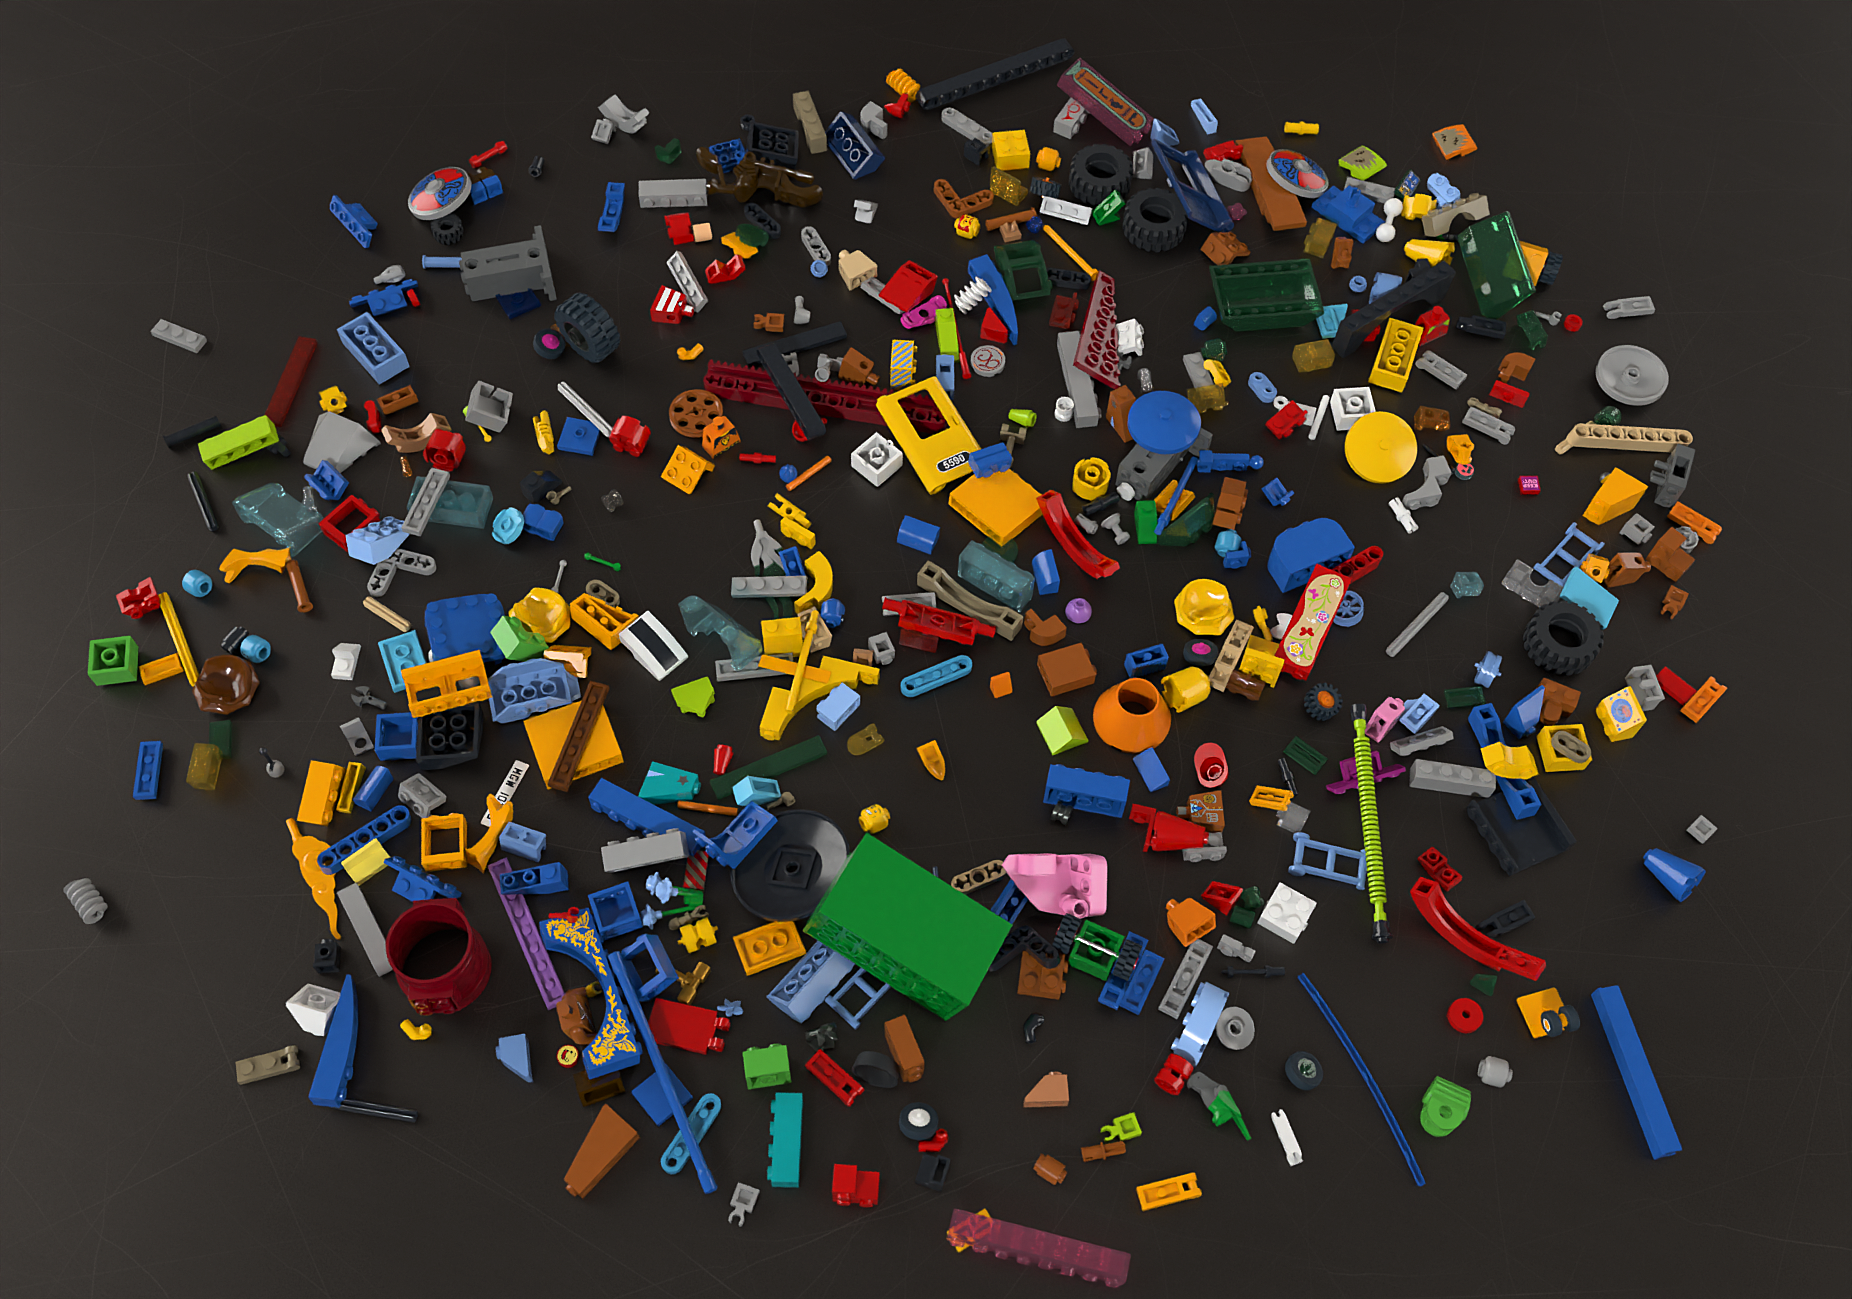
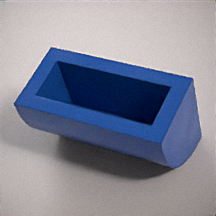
[897,515,940,555]
[1032,549,1060,595]
[353,766,394,811]

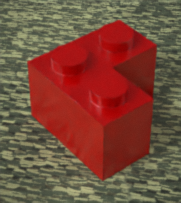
[832,1164,879,1207]

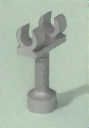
[815,354,843,382]

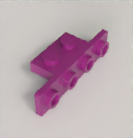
[1326,751,1406,794]

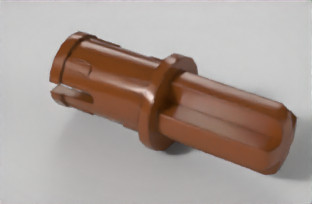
[1081,1141,1126,1162]

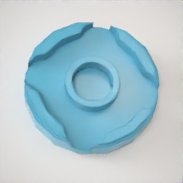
[492,507,524,544]

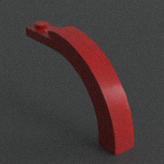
[1410,877,1546,981]

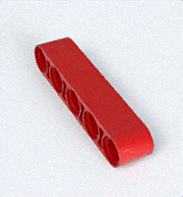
[1331,546,1383,584]

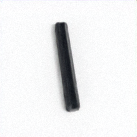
[187,471,219,532]
[332,1098,418,1122]

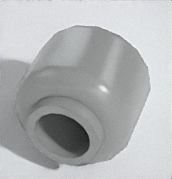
[1478,1056,1512,1087]

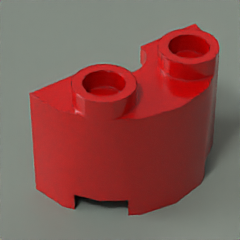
[664,213,694,245]
[116,577,160,619]

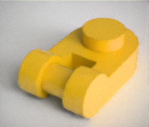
[1204,359,1231,387]

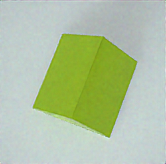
[1036,706,1088,755]

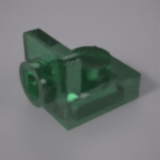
[655,138,681,164]

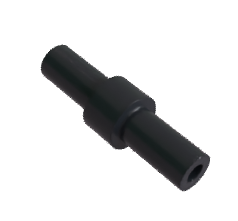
[1278,758,1299,797]

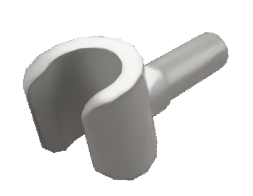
[1535,312,1562,325]

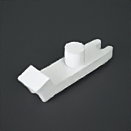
[1271,1109,1303,1166]

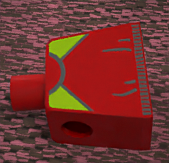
[1415,306,1450,346]

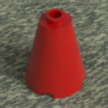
[1152,811,1209,851]

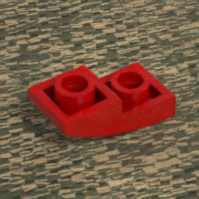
[1418,846,1462,892]

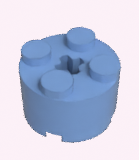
[1369,272,1402,304]

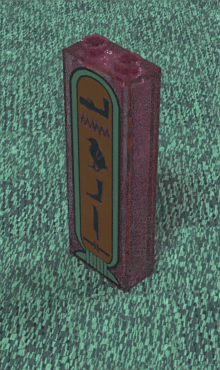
[1057,58,1154,147]

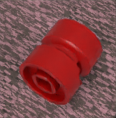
[1154,1053,1194,1095]

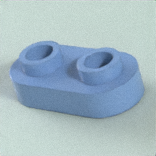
[1248,372,1277,403]

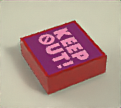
[1518,476,1541,494]

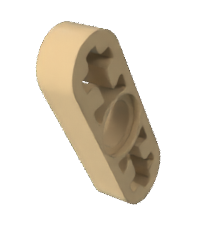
[951,860,1006,895]

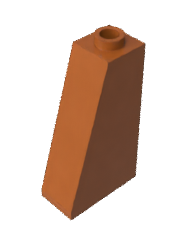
[564,1104,639,1199]

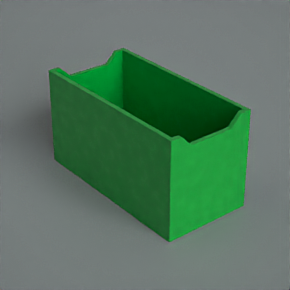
[803,833,1012,1021]

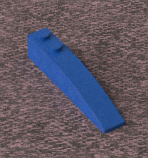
[968,254,1018,345]
[308,974,358,1108]

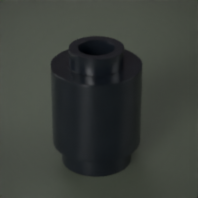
[220,626,249,655]

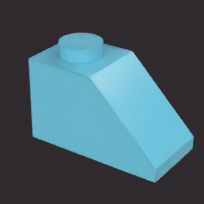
[732,776,781,806]

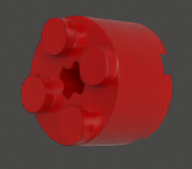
[609,416,651,457]
[423,429,466,472]

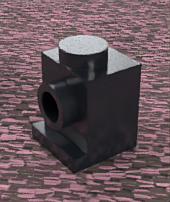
[313,939,341,974]

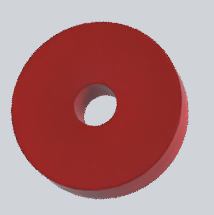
[1447,998,1483,1033]

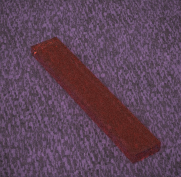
[265,336,317,427]

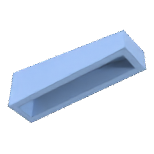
[1191,99,1218,134]

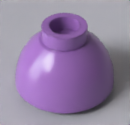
[1065,598,1092,623]

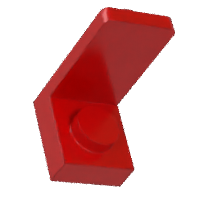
[1129,804,1156,852]

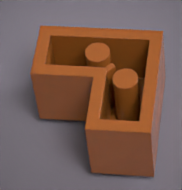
[1645,527,1695,582]

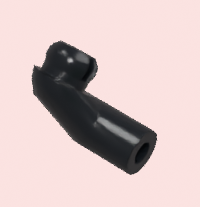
[1023,1012,1044,1044]

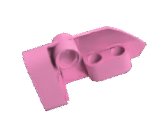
[1002,853,1107,918]

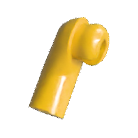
[400,1019,432,1040]

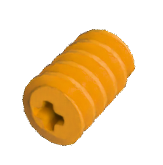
[886,69,920,103]

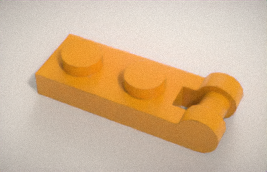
[1136,1173,1202,1211]

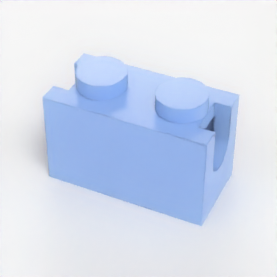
[816,682,860,731]

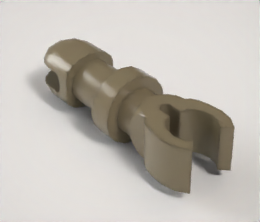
[1468,398,1502,419]
[668,905,709,930]

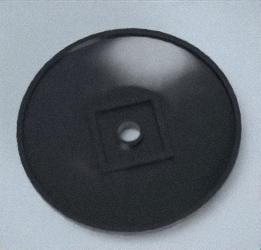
[730,809,850,922]

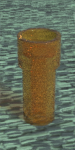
[400,456,412,477]

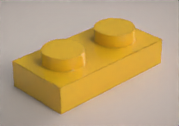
[780,517,816,549]

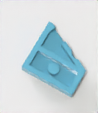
[1314,304,1348,339]

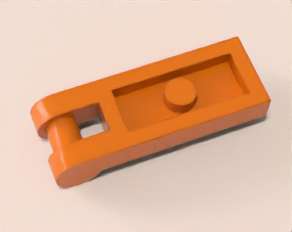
[1667,501,1722,544]
[1680,676,1727,723]

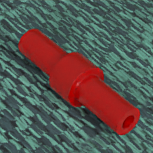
[739,452,776,464]

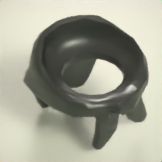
[805,1022,838,1052]

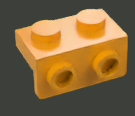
[1154,480,1195,521]

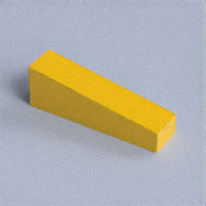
[336,762,366,814]

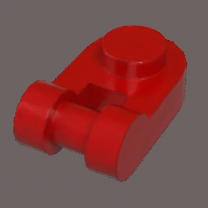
[364,400,382,434]

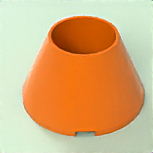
[1093,678,1171,754]

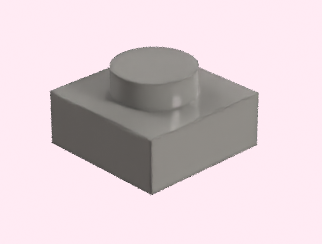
[1687,815,1718,844]

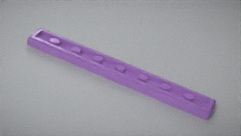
[488,857,565,1010]

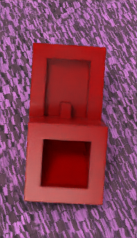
[705,254,746,284]

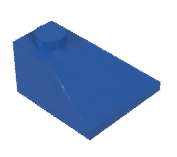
[1503,685,1545,739]

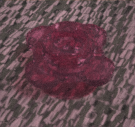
[1227,203,1247,220]

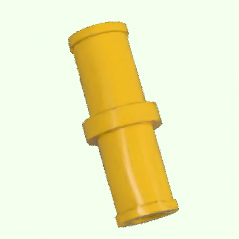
[1284,122,1319,135]

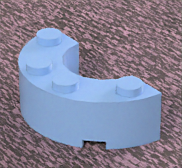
[1171,982,1229,1068]

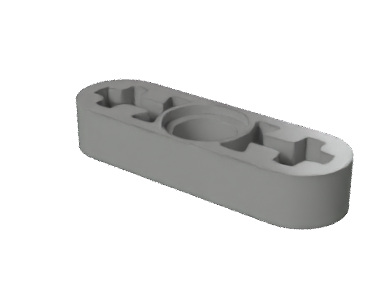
[801,227,831,266]

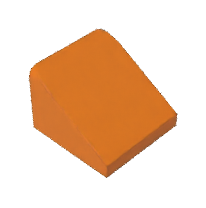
[990,672,1012,698]

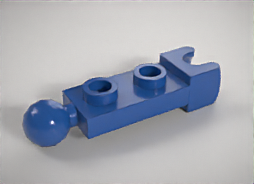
[1197,450,1264,472]

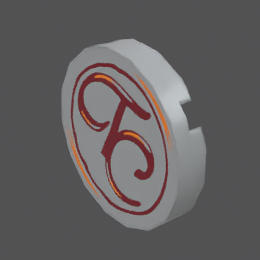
[971,345,1005,377]

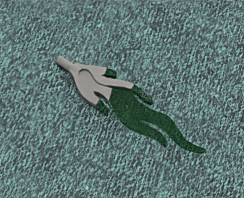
[751,519,794,620]

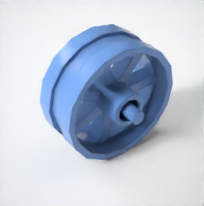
[1333,591,1364,627]
[1474,651,1502,688]

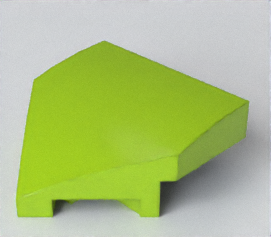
[671,676,715,717]

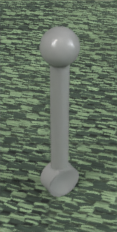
[551,560,567,593]

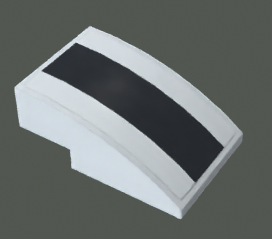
[619,611,688,681]

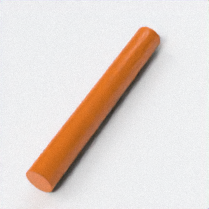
[786,455,832,491]
[677,800,738,816]

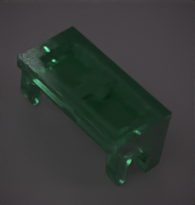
[1516,310,1548,350]

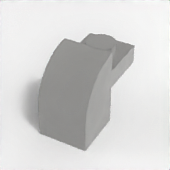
[861,101,887,139]

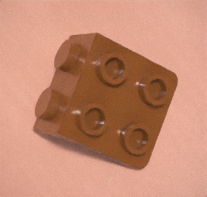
[1201,232,1251,270]

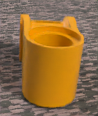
[1447,434,1474,465]

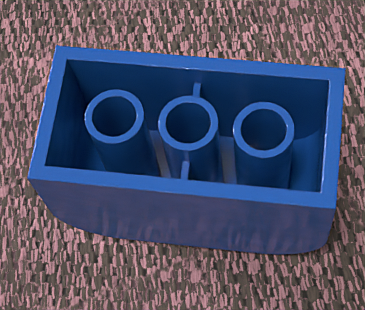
[1267,518,1355,593]

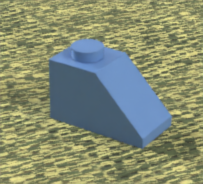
[496,1034,533,1082]

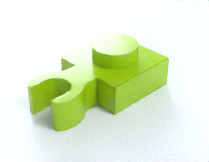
[1100,1112,1142,1142]

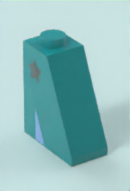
[638,761,701,805]

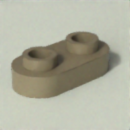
[586,580,620,608]
[1551,731,1591,763]

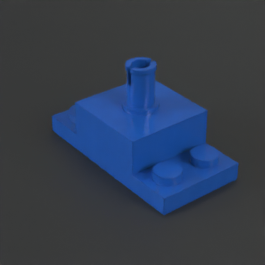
[1312,185,1385,243]

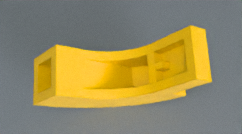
[794,551,833,614]

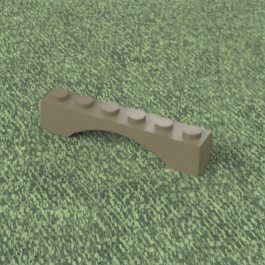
[917,561,1023,641]

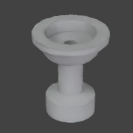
[1101,513,1130,545]

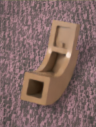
[381,413,452,453]

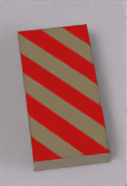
[683,851,709,892]

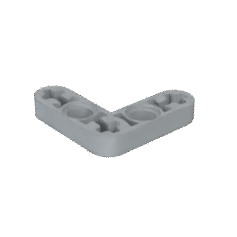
[367,548,436,598]

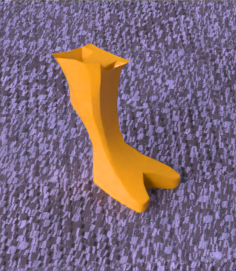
[219,547,291,583]
[465,794,513,874]

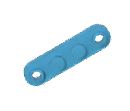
[901,655,972,697]
[661,1094,721,1174]

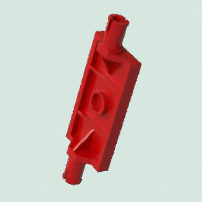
[882,597,996,645]

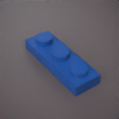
[133,741,163,800]
[1120,949,1165,1015]

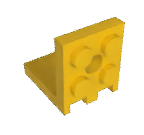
[1238,635,1284,688]

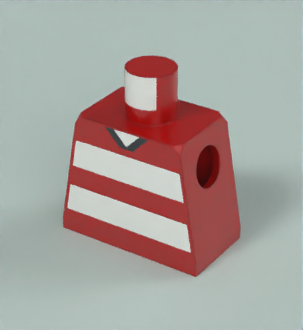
[650,285,694,324]

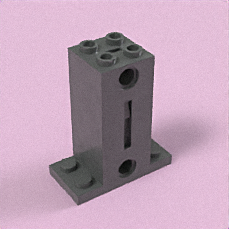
[459,225,557,301]
[1115,427,1213,501]

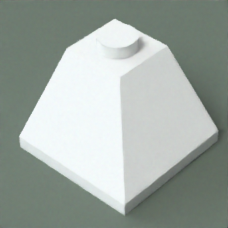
[286,984,341,1036]

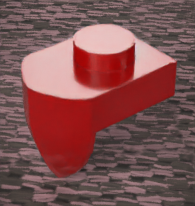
[884,93,910,118]

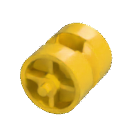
[678,917,718,953]

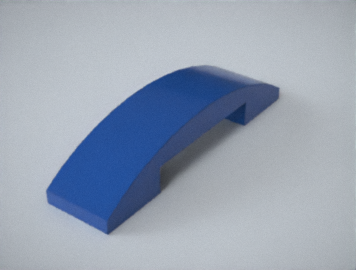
[598,182,625,232]
[1098,931,1148,1010]

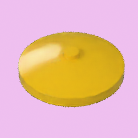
[1345,412,1417,484]

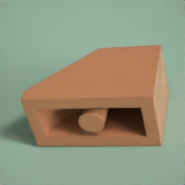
[1024,1072,1069,1107]

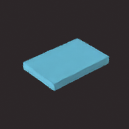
[1560,567,1619,630]
[378,630,427,693]

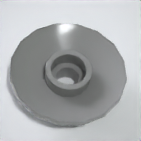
[1216,1007,1255,1050]

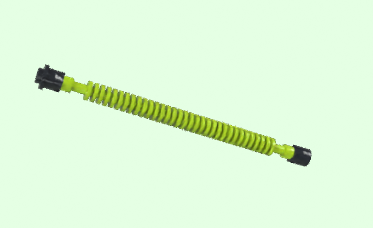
[1350,704,1393,944]

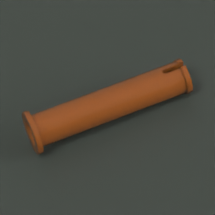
[985,207,1037,231]
[285,560,313,612]

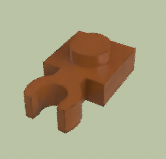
[753,313,785,332]
[1661,585,1689,619]

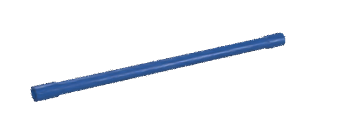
[608,951,717,1194]

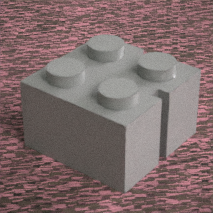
[465,381,513,433]

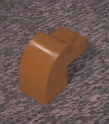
[1498,352,1535,384]
[1024,609,1067,646]

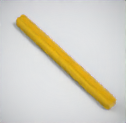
[158,592,199,687]

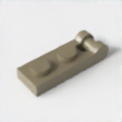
[235,1045,300,1085]

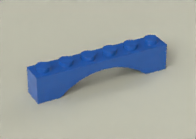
[1468,703,1542,820]

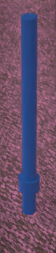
[1154,457,1198,535]

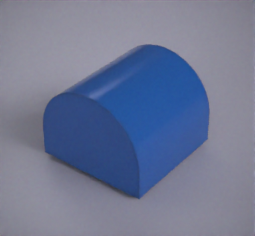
[1194,306,1217,330]

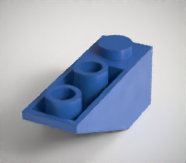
[500,862,569,895]

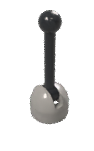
[259,747,284,777]

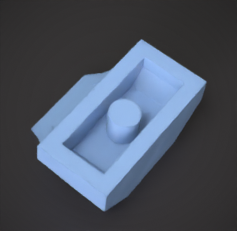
[1399,694,1440,734]

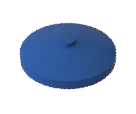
[1127,391,1201,454]

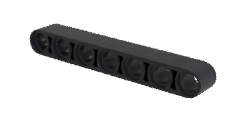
[757,343,826,440]

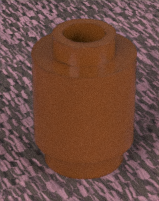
[1033,1154,1068,1185]

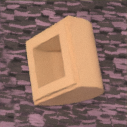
[693,223,712,242]

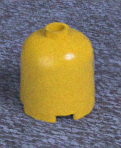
[1161,667,1210,713]

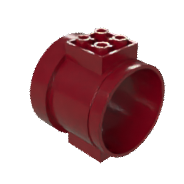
[386,898,492,1015]

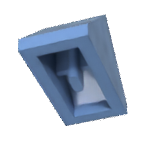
[1151,118,1180,146]

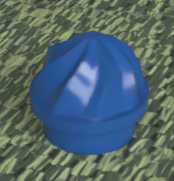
[779,464,798,483]

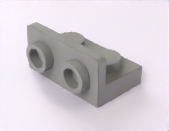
[398,773,447,818]
[1182,832,1227,862]

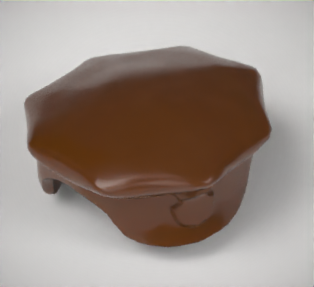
[192,655,259,714]

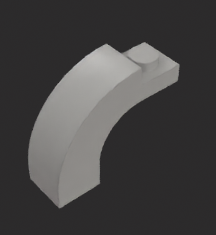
[598,95,649,133]

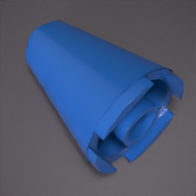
[1643,848,1706,902]

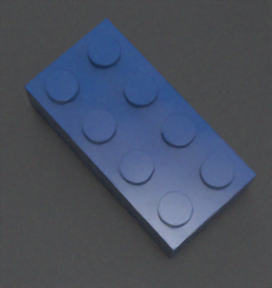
[1043,764,1130,818]

